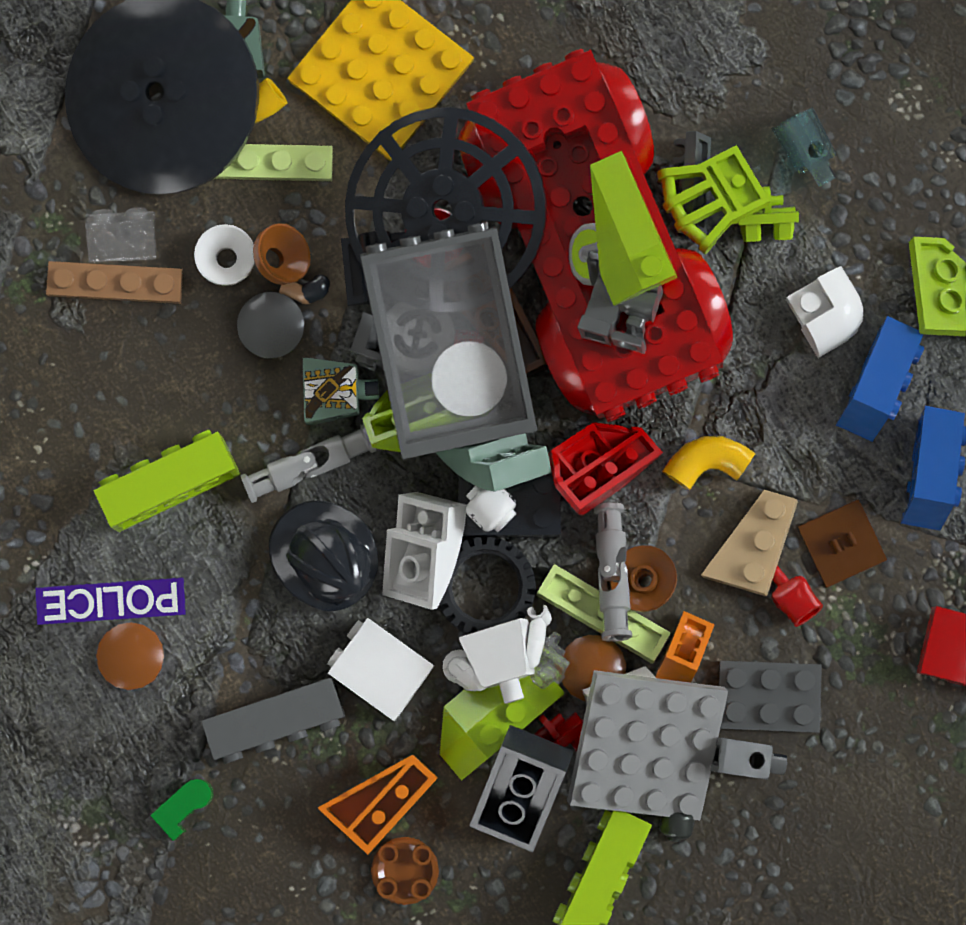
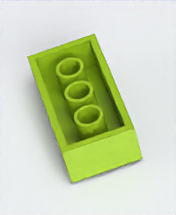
[93,430,241,532]

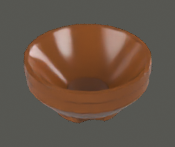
[253,223,311,285]

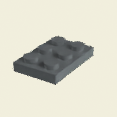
[718,661,822,733]

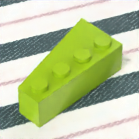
[552,810,652,925]

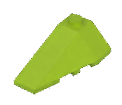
[590,151,678,306]

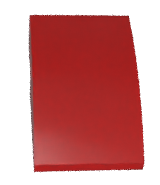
[917,606,966,686]

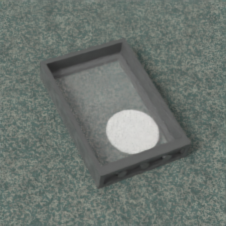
[359,222,537,459]

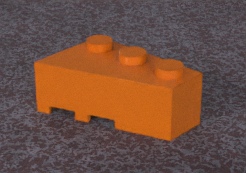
[318,755,438,855]

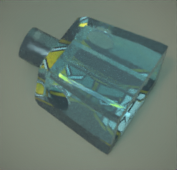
[772,107,836,187]

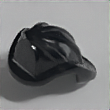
[268,501,378,611]

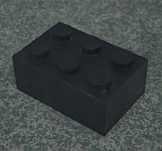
[458,473,561,538]
[470,725,574,852]

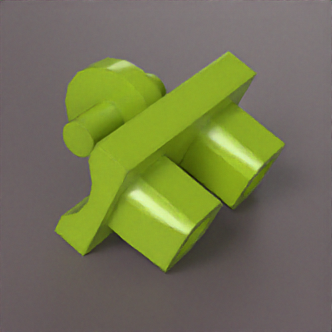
[737,186,799,242]

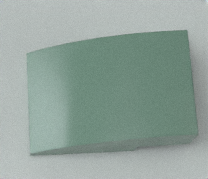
[436,433,552,492]

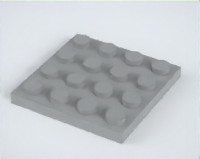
[567,670,728,821]

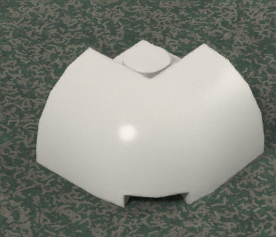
[786,266,863,358]

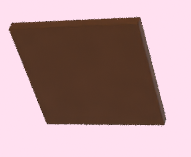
[797,499,887,588]

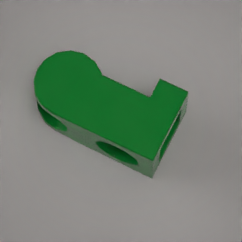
[150,779,214,841]

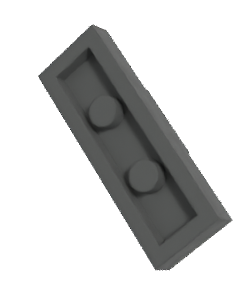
[670,131,711,234]

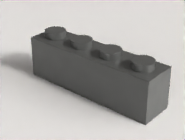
[201,678,345,764]

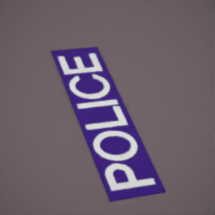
[35,578,186,625]

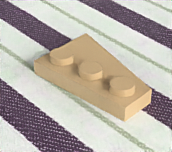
[701,490,798,597]

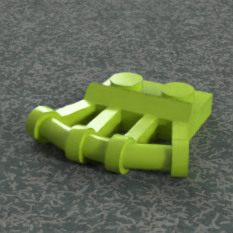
[657,145,770,254]

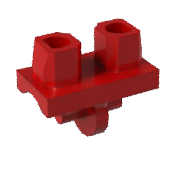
[534,712,583,752]

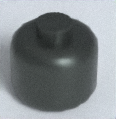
[659,812,695,842]

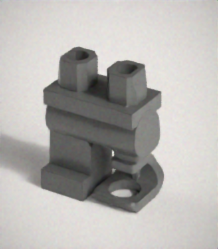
[577,271,663,354]

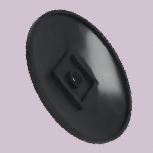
[65,0,259,195]

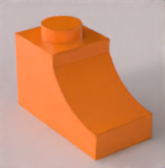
[655,611,714,683]

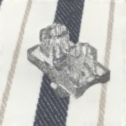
[530,632,570,689]

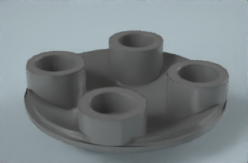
[237,292,304,358]

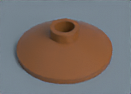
[610,545,677,612]

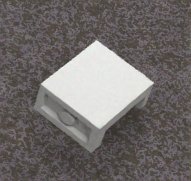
[327,618,434,721]

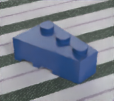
[836,316,924,442]
[901,406,966,531]

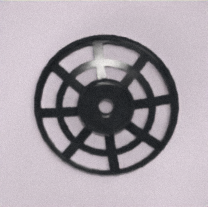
[345,107,547,312]

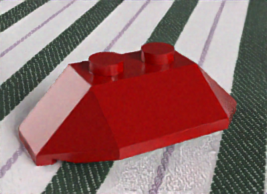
[548,423,663,516]

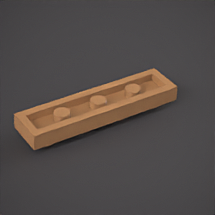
[46,261,183,304]

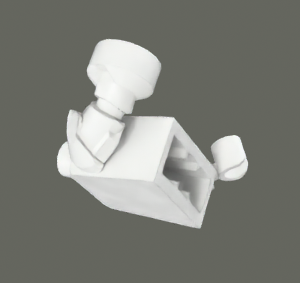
[443,605,552,704]

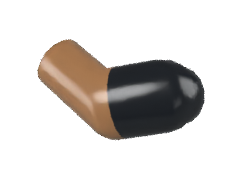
[279,275,330,304]

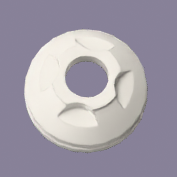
[194,224,255,286]

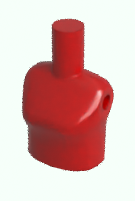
[771,565,823,627]

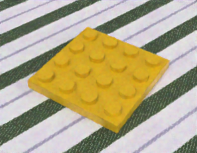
[287,0,474,162]

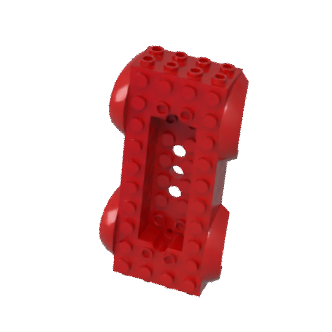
[458,49,733,422]

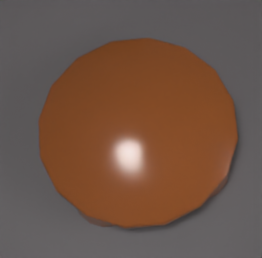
[96,622,164,690]
[559,635,626,701]
[371,837,439,905]

